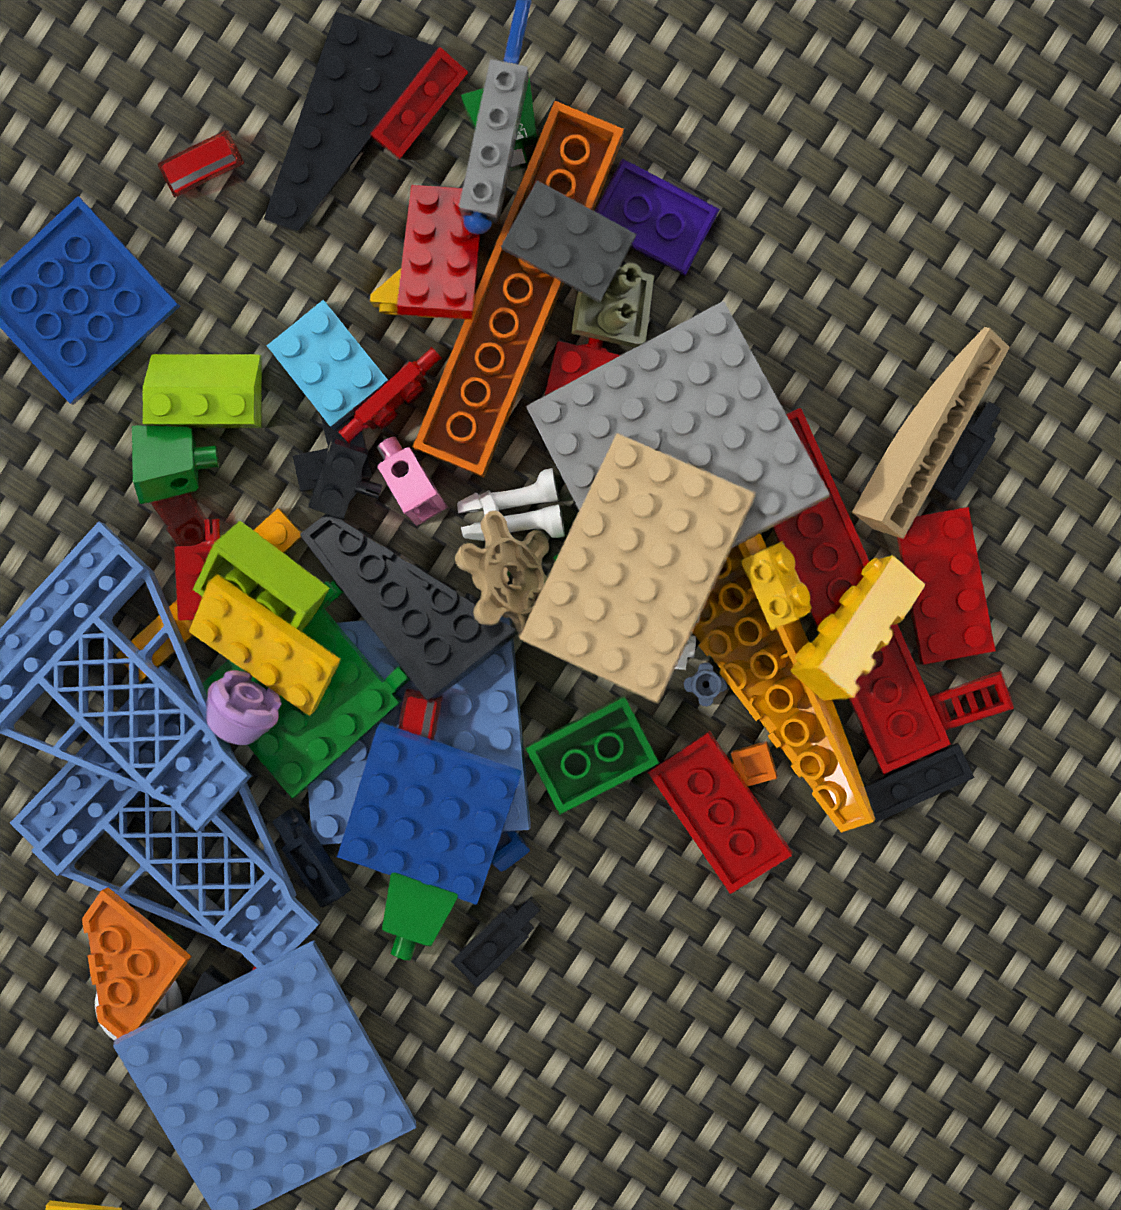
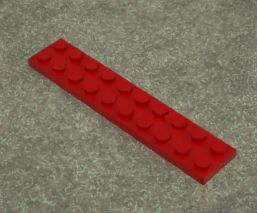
[772,408,951,774]

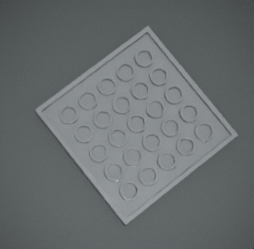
[526,301,829,548]

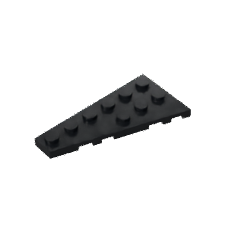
[264,12,439,234]
[300,514,519,704]

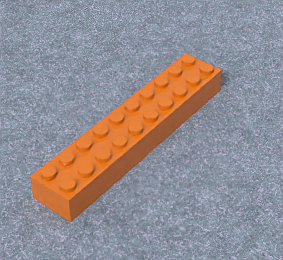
[413,101,624,478]

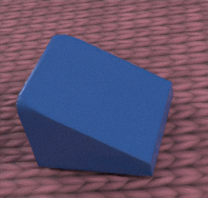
[491,831,530,872]

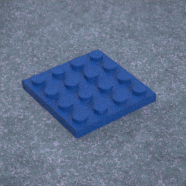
[0,196,180,405]
[337,722,522,905]

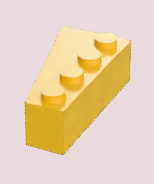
[790,555,925,700]

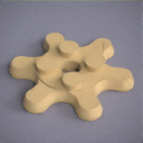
[455,510,549,637]

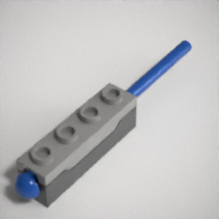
[459,0,532,234]

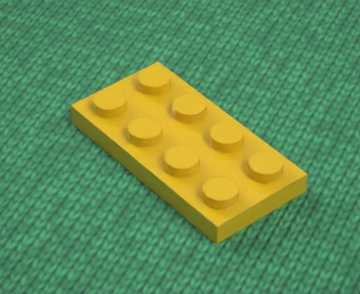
[189,574,341,716]

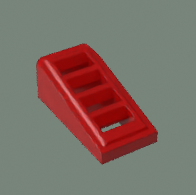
[930,670,1014,730]

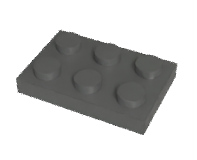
[501,180,636,303]

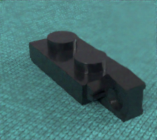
[932,401,1001,501]
[272,807,351,908]
[451,896,542,988]

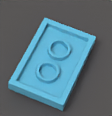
[267,300,389,430]

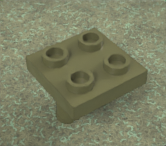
[572,263,654,348]

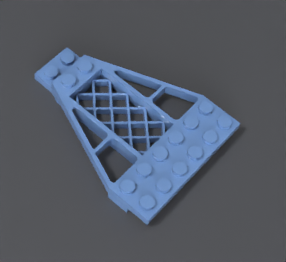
[0,522,252,831]
[10,665,320,968]

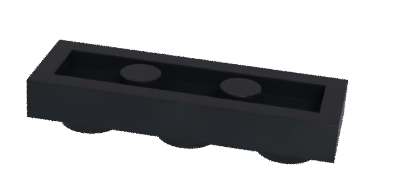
[864,743,974,824]

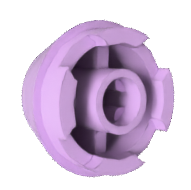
[206,670,281,745]

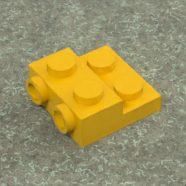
[741,541,812,630]

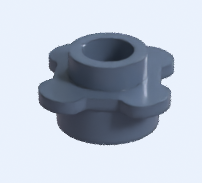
[684,662,728,706]

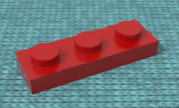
[369,47,468,159]

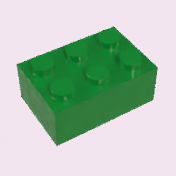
[525,695,659,814]

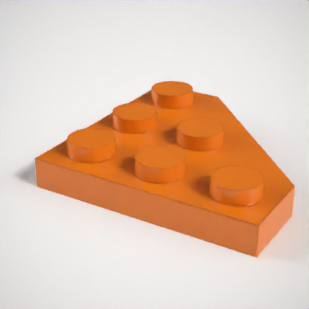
[82,887,192,1038]

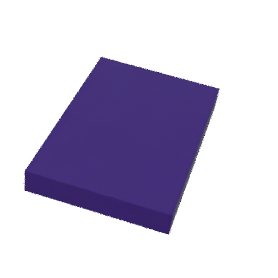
[594,158,720,276]

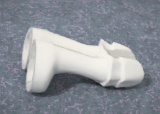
[457,468,565,541]

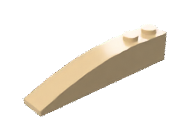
[852,327,1010,539]

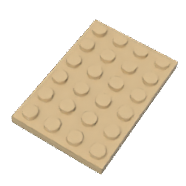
[519,433,756,704]

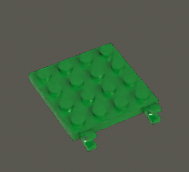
[202,581,411,798]

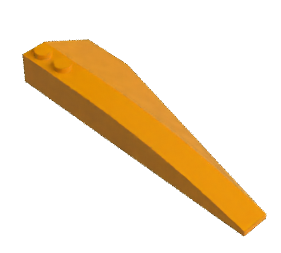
[692,533,876,833]

